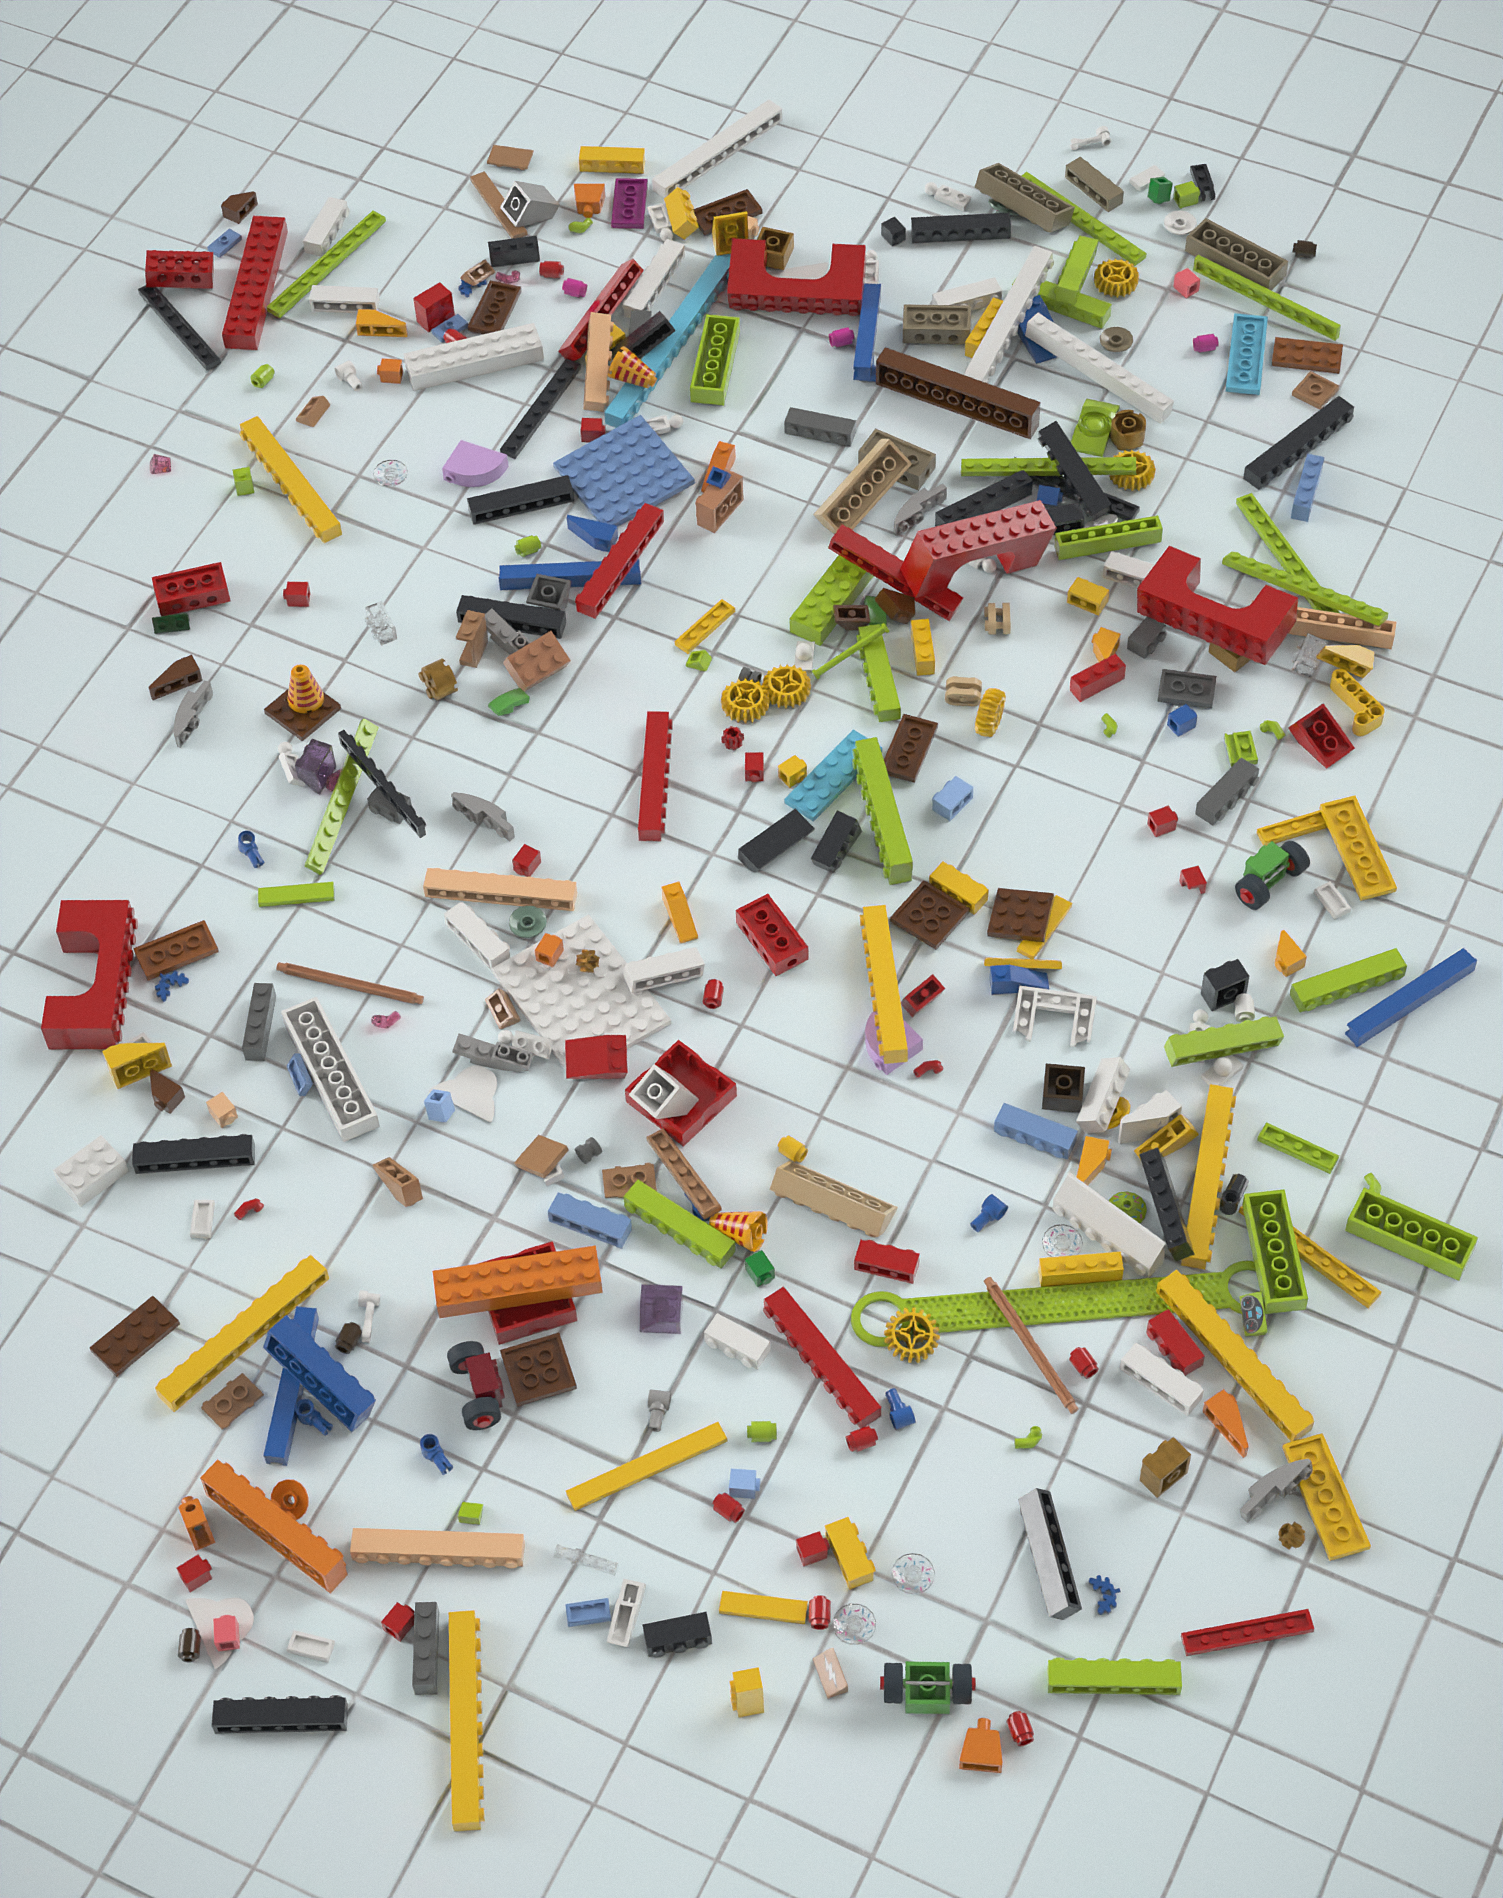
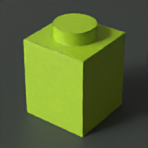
[1173,181,1200,209]
[232,467,255,496]

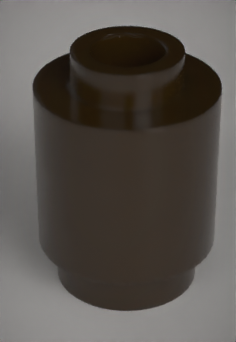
[1292,240,1317,258]
[335,1322,362,1354]
[178,1628,201,1663]

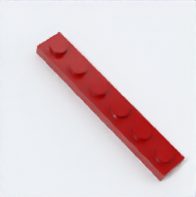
[1181,1608,1315,1656]

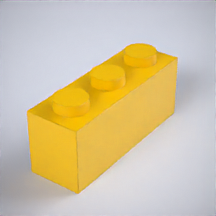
[664,187,698,240]
[911,619,935,676]
[929,861,989,915]
[825,1517,876,1590]
[729,1667,764,1718]

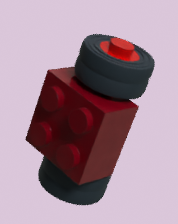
[447,1341,505,1430]

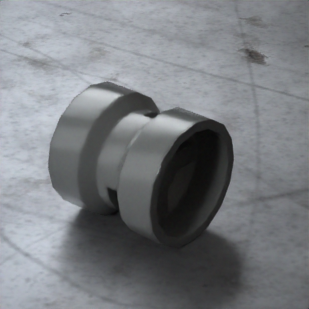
[738,667,762,683]
[575,1137,602,1164]

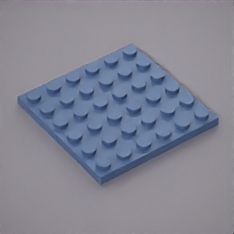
[553,415,695,527]

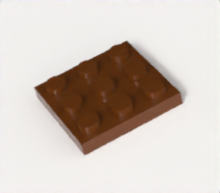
[264,688,341,742]
[890,880,970,950]
[987,888,1055,942]
[500,1332,577,1407]

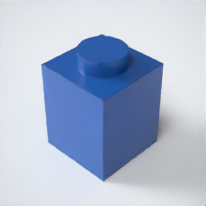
[1037,485,1064,506]
[1167,704,1197,737]

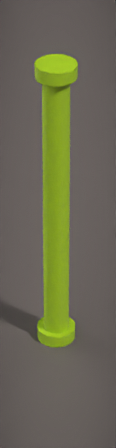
[812,623,890,680]

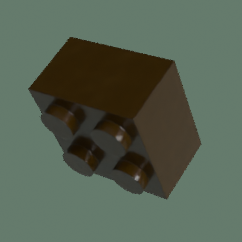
[1042,1063,1085,1113]

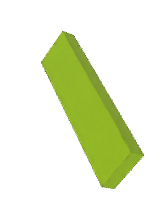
[258,881,335,907]
[1257,1122,1339,1174]

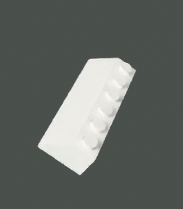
[1052,1173,1166,1278]

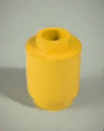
[777,1135,808,1163]

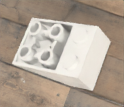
[1118,1090,1182,1144]

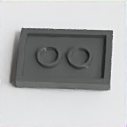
[1157,669,1217,709]

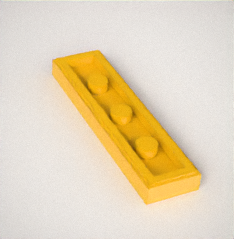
[674,599,735,654]
[1256,810,1328,846]
[1017,895,1072,959]
[984,957,1062,969]
[719,1591,808,1624]

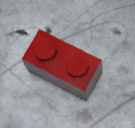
[901,974,946,1018]

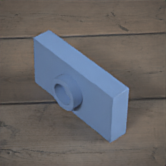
[207,228,242,258]
[431,314,468,343]
[287,1053,313,1096]
[565,1598,611,1627]

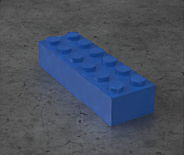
[263,1315,376,1432]

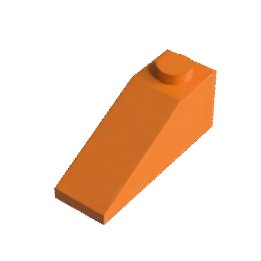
[701,441,736,492]
[1202,1389,1249,1458]

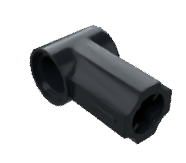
[1219,1173,1249,1215]

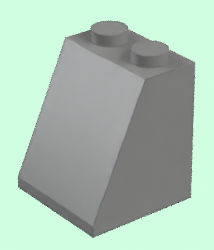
[500,181,560,227]

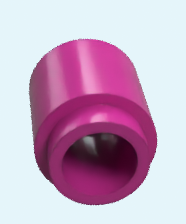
[562,278,588,298]
[829,327,855,348]
[1193,334,1219,353]

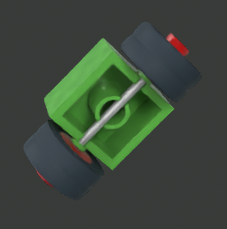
[1235,841,1310,910]
[880,1661,976,1714]

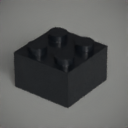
[1201,959,1250,1011]

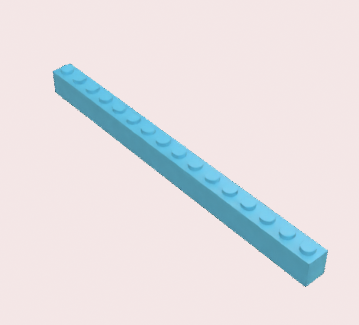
[604,254,731,428]

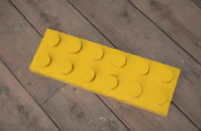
[1319,795,1397,901]
[1282,1433,1371,1561]

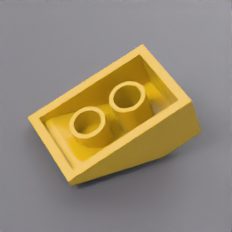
[712,212,749,256]
[102,1043,172,1089]

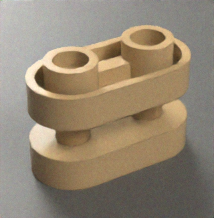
[984,603,1011,635]
[945,676,982,706]

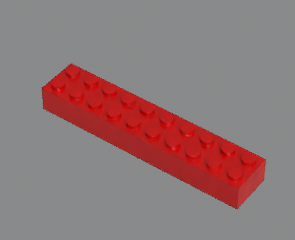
[222,216,288,350]

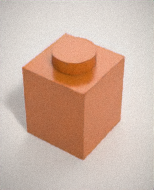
[377,358,404,384]
[535,933,564,967]

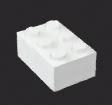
[53,1135,129,1207]

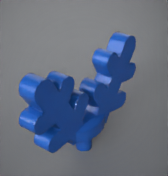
[458,280,487,298]
[155,971,189,1002]
[1089,1575,1121,1615]

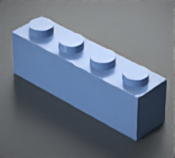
[1291,454,1325,522]
[994,1103,1078,1160]
[547,1192,632,1249]

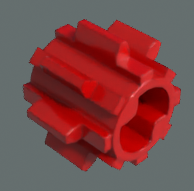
[721,726,744,750]

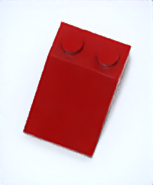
[1288,703,1355,769]
[565,1035,628,1079]

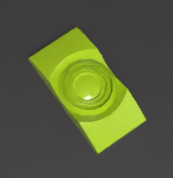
[1071,398,1120,457]

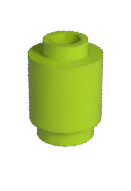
[250,364,275,388]
[514,535,542,557]
[747,1421,777,1442]

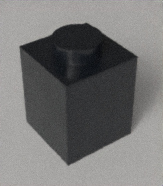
[881,217,906,246]

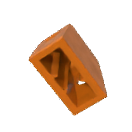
[574,184,606,218]
[178,1496,216,1551]
[959,1718,1003,1773]

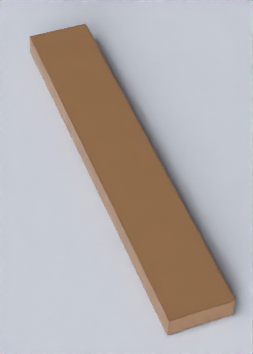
[470,171,528,239]
[646,1128,722,1219]

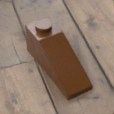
[148,655,203,701]

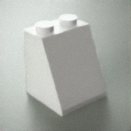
[629,1064,699,1119]

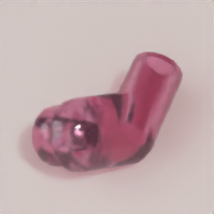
[495,270,520,284]
[326,768,342,791]
[371,1011,401,1029]

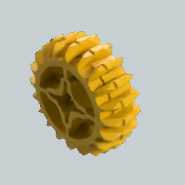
[1094,258,1139,298]
[1109,449,1156,491]
[762,663,811,709]
[721,678,770,724]
[975,688,1006,737]
[884,1307,940,1363]

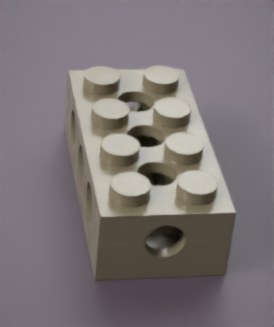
[903,304,971,344]
[858,428,936,491]

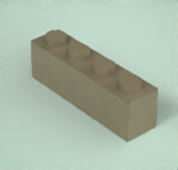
[1065,156,1124,212]

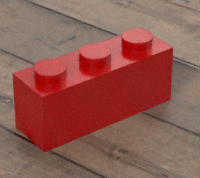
[1070,653,1126,702]
[854,1239,920,1284]
[1146,1309,1205,1376]

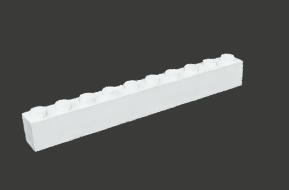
[652,99,783,199]
[963,246,1054,383]
[1025,313,1174,424]

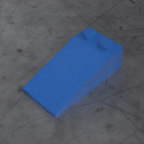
[1017,295,1057,364]

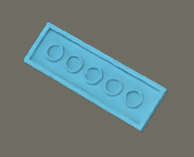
[1225,313,1268,395]
[784,729,882,822]

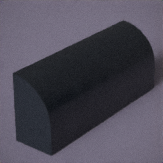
[609,311,676,360]
[738,808,815,872]

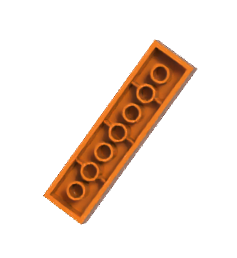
[432,1245,603,1319]
[200,1459,348,1594]

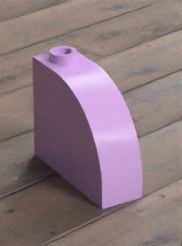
[442,440,509,487]
[865,1012,923,1075]

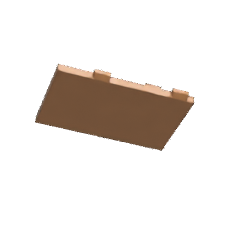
[487,145,534,170]
[602,1162,657,1198]
[201,1373,264,1430]

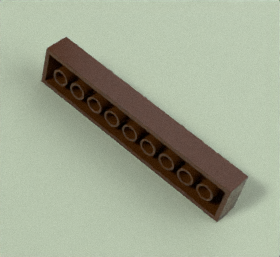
[876,347,1041,440]

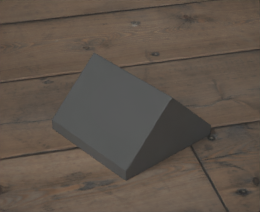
[526,574,571,610]

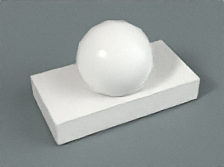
[794,641,815,674]
[1201,1055,1244,1086]

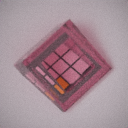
[150,454,171,474]

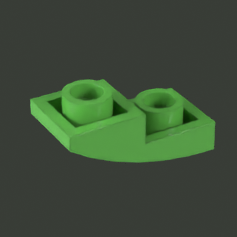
[864,595,887,626]
[488,688,530,716]

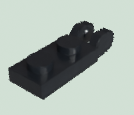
[1190,164,1216,202]

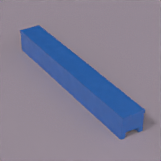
[853,283,881,382]
[498,559,641,590]
[1345,948,1477,1047]
[263,1306,319,1466]

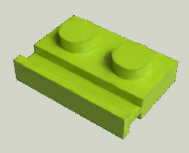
[1224,731,1258,767]

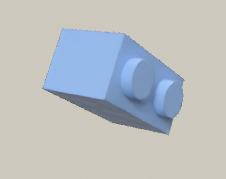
[932,776,973,821]

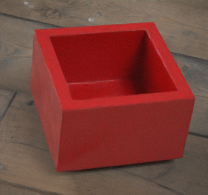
[413,282,455,333]

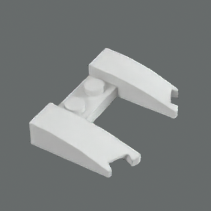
[1013,986,1097,1048]

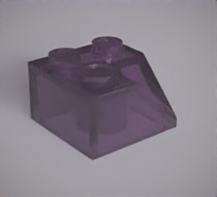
[295,739,336,795]
[639,1284,683,1334]

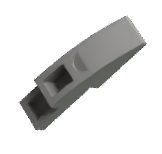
[894,483,947,536]
[485,608,531,655]
[174,680,213,748]
[451,792,515,842]
[452,1033,534,1072]
[1240,1459,1313,1523]

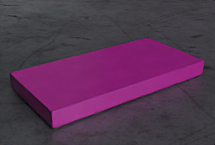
[611,178,648,229]

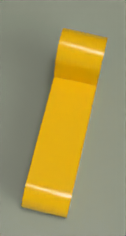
[1330,669,1385,736]

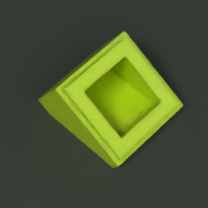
[686,650,712,671]
[458,1502,484,1525]

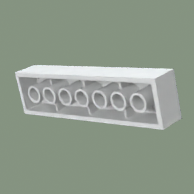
[403,323,544,391]
[281,996,380,1142]

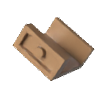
[456,610,488,668]

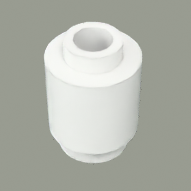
[1234,993,1255,1022]

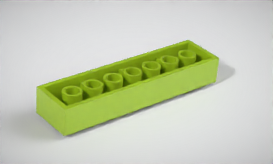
[852,737,913,885]

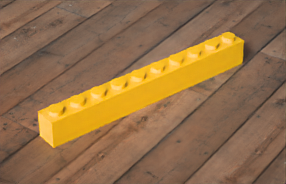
[239,416,342,543]
[859,905,908,1064]
[1181,1084,1236,1270]
[155,1254,329,1412]
[1156,1270,1314,1442]
[448,1610,485,1832]

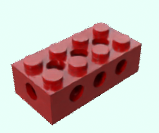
[145,250,214,289]
[151,562,231,616]
[736,894,809,976]

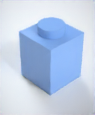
[424,1089,455,1122]
[729,1468,760,1499]

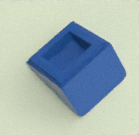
[706,466,731,489]

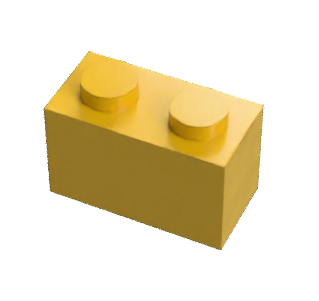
[1067,577,1109,616]

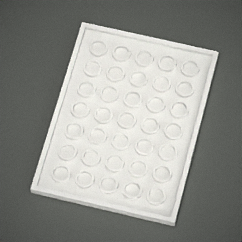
[491,914,672,1080]

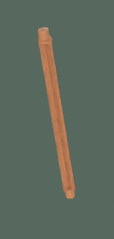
[276,962,424,1004]
[983,1277,1079,1414]

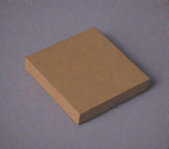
[1292,371,1340,410]
[514,1134,569,1178]

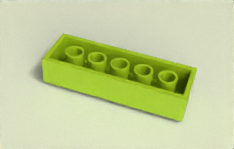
[690,314,740,406]
[789,555,874,646]
[1345,1187,1478,1281]
[1242,1189,1308,1314]

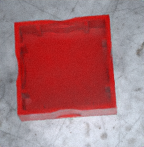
[625,1039,737,1147]
[477,1241,578,1345]

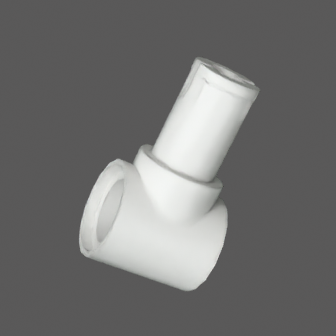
[334,360,363,391]

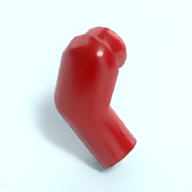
[913,1060,944,1078]
[234,1198,264,1220]

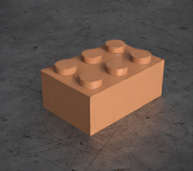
[695,468,744,533]
[503,631,571,692]

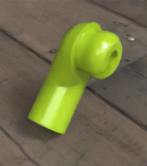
[568,218,593,233]
[1101,713,1118,738]
[1259,720,1286,740]
[1364,1173,1382,1194]
[1014,1426,1042,1449]

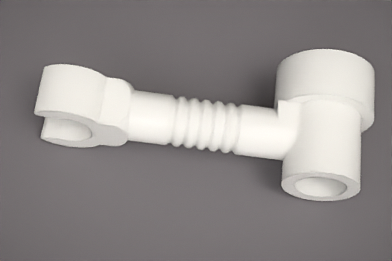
[1070,126,1111,150]
[358,1290,380,1343]

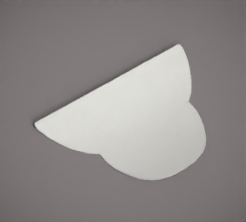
[767,262,828,279]
[428,1065,497,1122]
[185,1597,254,1669]

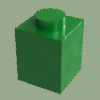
[1147,177,1173,204]
[745,1250,775,1287]

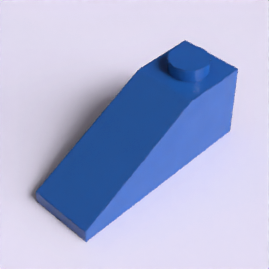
[566,515,618,552]
[989,965,1049,995]

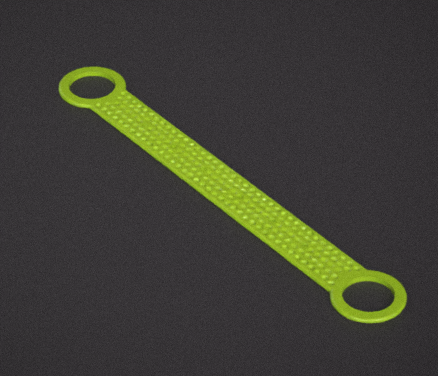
[851,1260,1256,1347]

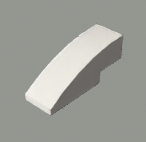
[607,1578,646,1647]

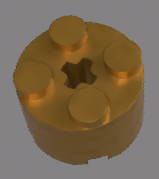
[1110,410,1146,451]
[418,658,458,700]

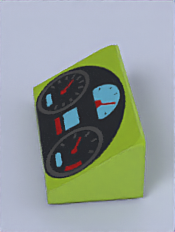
[1239,1292,1267,1337]

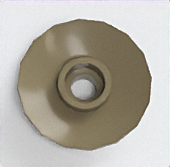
[1100,327,1133,352]

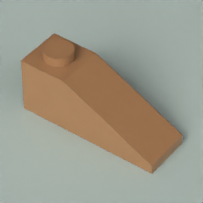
[372,1157,423,1207]

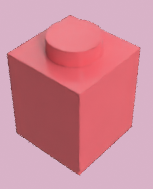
[1173,268,1200,298]
[213,1615,240,1652]

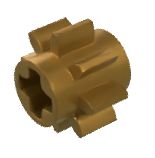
[575,949,600,973]
[1278,1521,1305,1550]

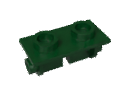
[152,613,190,634]

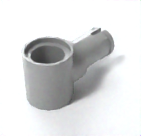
[647,1389,671,1432]

